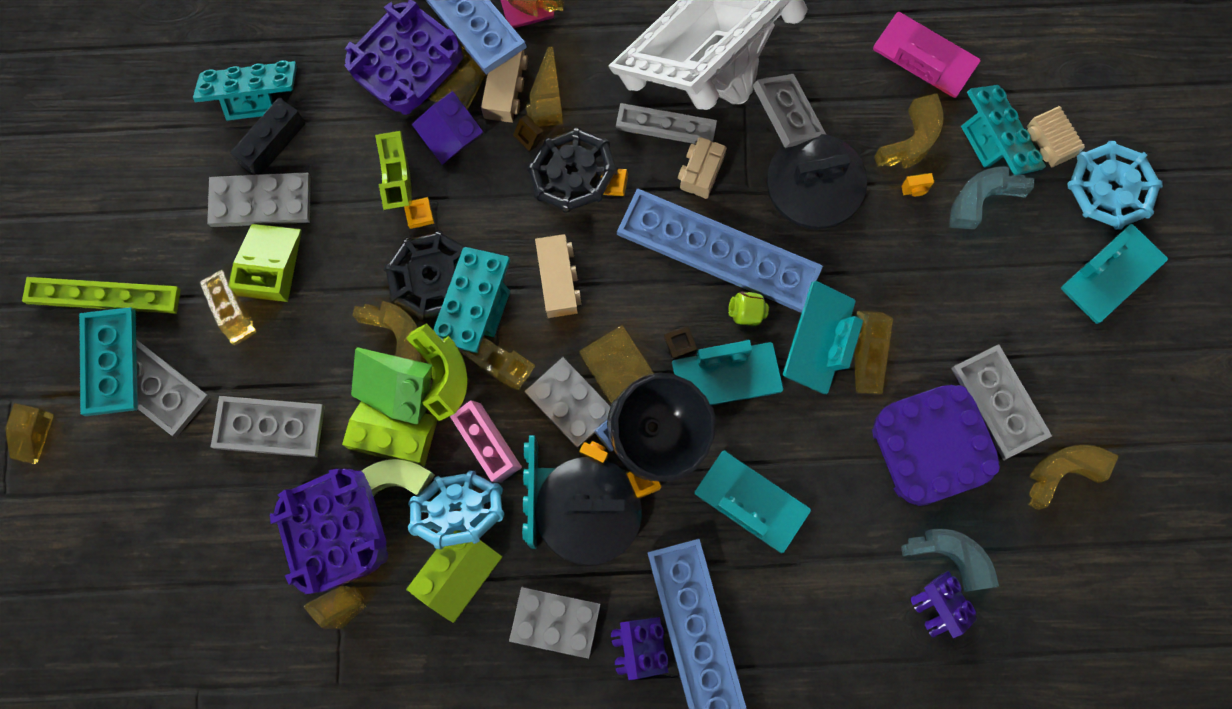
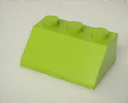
[342,401,437,467]
[406,530,503,623]

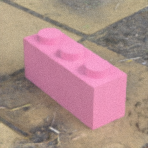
[450,400,522,482]

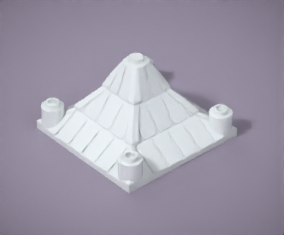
[609,0,808,110]

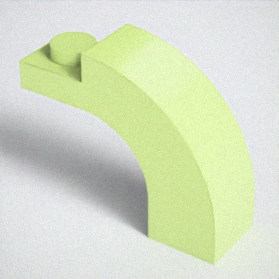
[362,459,435,497]

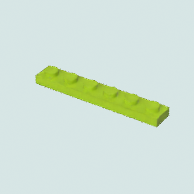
[22,277,181,314]

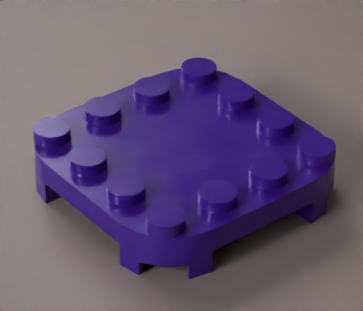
[345,0,464,115]
[872,385,999,506]
[270,469,388,594]

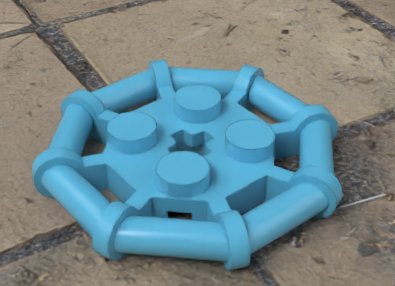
[1067,141,1163,230]
[408,471,504,550]

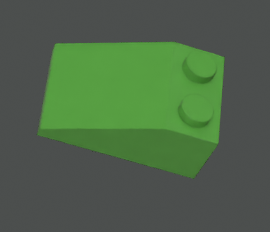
[351,347,433,424]

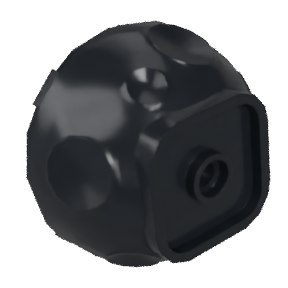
[607,372,716,482]

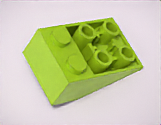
[228,224,302,302]

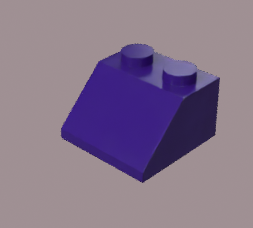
[412,91,483,165]

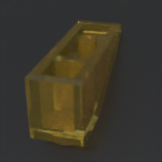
[526,47,563,127]
[200,269,257,346]
[855,311,893,394]
[304,585,366,629]

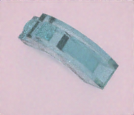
[950,167,1034,230]
[901,529,999,592]

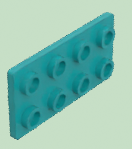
[193,61,297,121]
[961,85,1046,175]
[1061,224,1168,324]
[433,247,510,353]
[783,281,863,394]
[672,340,783,406]
[522,435,556,549]
[695,451,811,553]

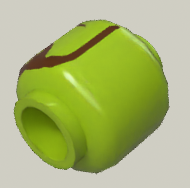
[729,291,769,326]

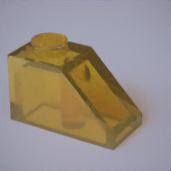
[5,403,54,464]

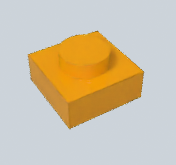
[601,169,628,196]
[902,173,934,197]
[404,197,434,229]
[579,441,608,463]
[627,472,661,498]

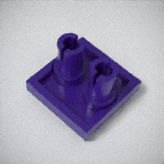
[911,571,977,638]
[611,617,668,680]

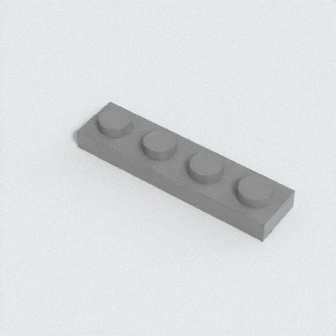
[616,103,717,144]

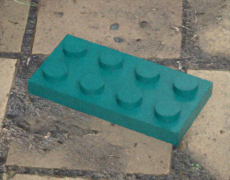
[79,307,138,416]

